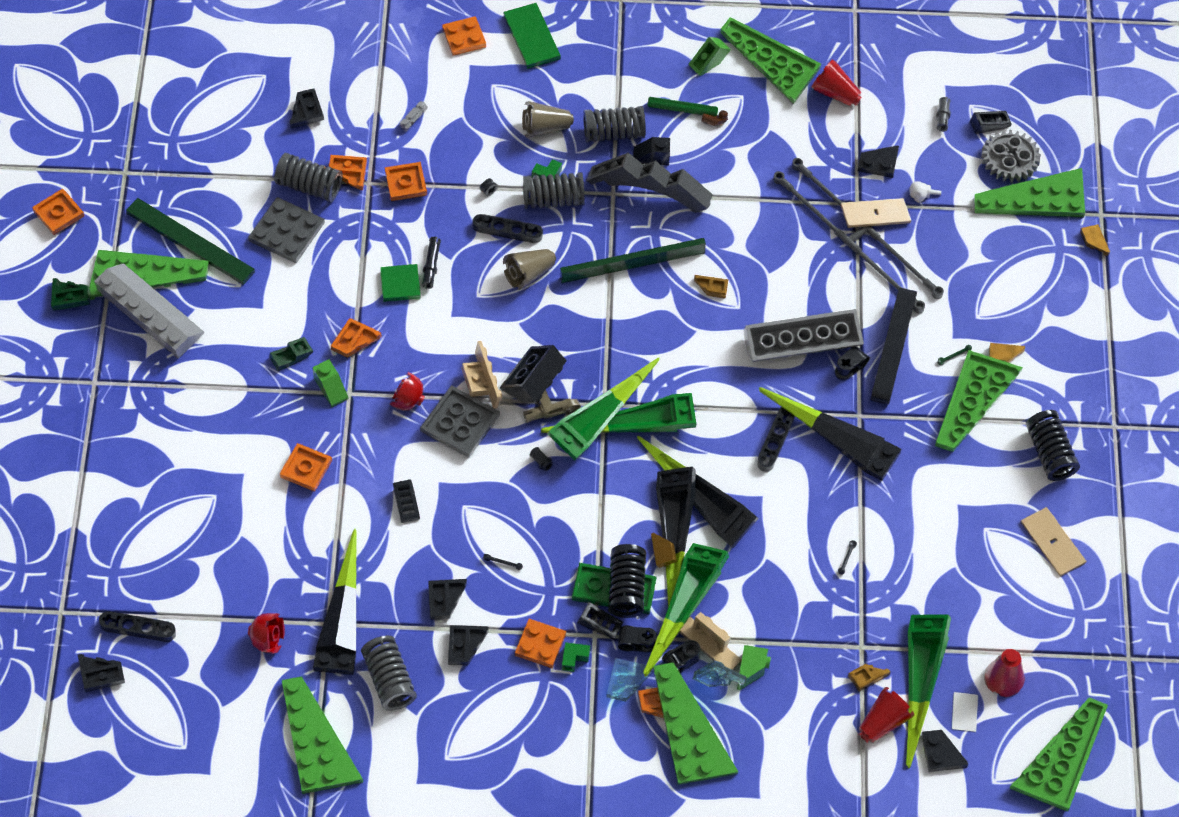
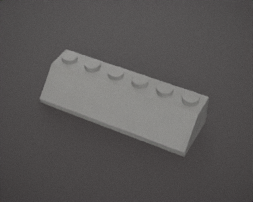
[94,263,205,359]
[743,309,864,362]

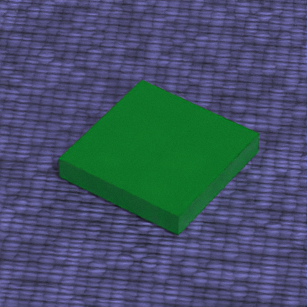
[380,264,421,302]

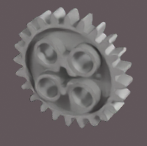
[981,129,1041,183]

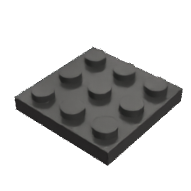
[248,197,325,264]
[420,385,500,458]

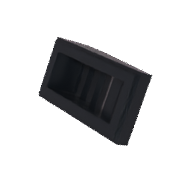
[970,111,1012,134]
[393,479,420,523]
[577,602,623,639]

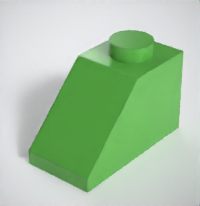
[688,37,731,76]
[312,359,349,407]
[737,645,771,690]

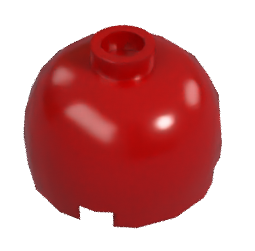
[390,371,425,411]
[248,613,285,653]

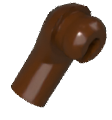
[701,110,728,126]

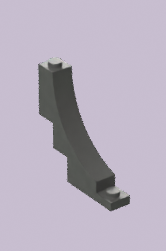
[586,153,713,213]

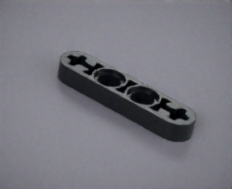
[473,214,543,243]
[757,407,795,472]
[99,611,176,642]

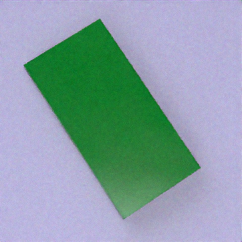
[503,2,561,69]
[572,562,657,614]

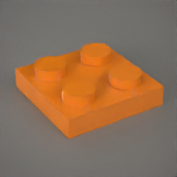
[442,16,486,56]
[385,162,427,201]
[32,188,85,235]
[280,443,332,492]
[515,619,566,669]

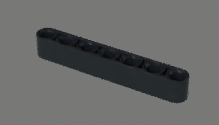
[870,287,918,405]

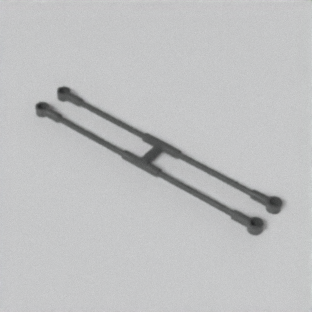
[773,158,944,314]

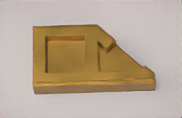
[1080,224,1110,256]
[694,275,729,298]
[989,343,1025,363]
[651,533,677,568]
[848,664,891,692]

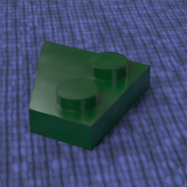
[51,278,90,311]

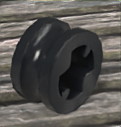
[480,178,498,196]

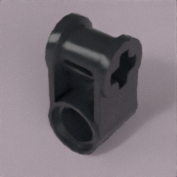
[835,346,870,380]
[618,625,657,653]
[662,640,700,673]

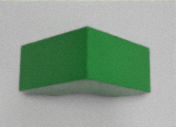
[532,159,562,179]
[562,642,590,672]

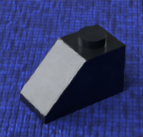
[633,137,671,165]

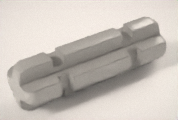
[400,101,428,130]

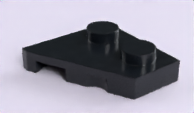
[290,88,324,128]
[857,145,899,178]
[428,579,467,620]
[448,625,489,665]
[77,654,125,692]
[921,729,968,772]

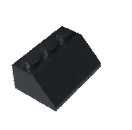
[500,345,567,403]

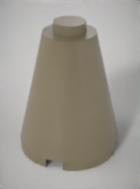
[522,101,574,138]
[503,249,556,290]

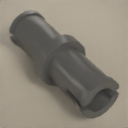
[936,97,951,132]

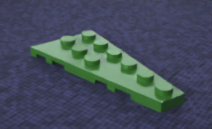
[720,17,821,104]
[974,168,1085,217]
[89,250,209,300]
[935,350,1023,452]
[653,662,738,785]
[282,676,363,794]
[1009,697,1108,812]

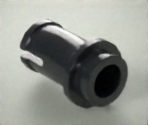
[529,447,553,471]

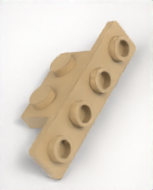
[461,341,502,409]
[679,612,742,673]

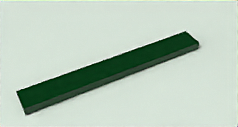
[126,198,255,285]
[560,238,706,283]

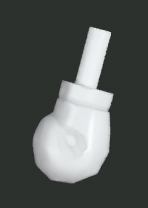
[909,181,941,202]

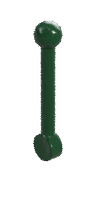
[937,344,972,365]

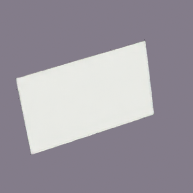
[952,692,978,732]

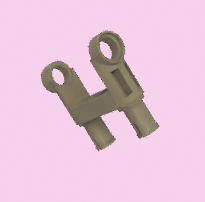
[523,390,581,423]

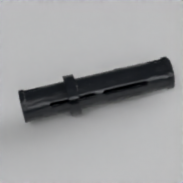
[422,237,441,289]

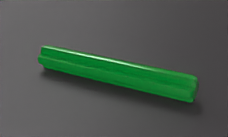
[647,96,718,116]

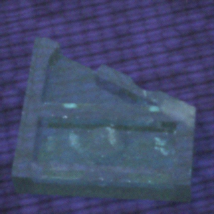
[606,658,653,702]
[692,661,746,687]

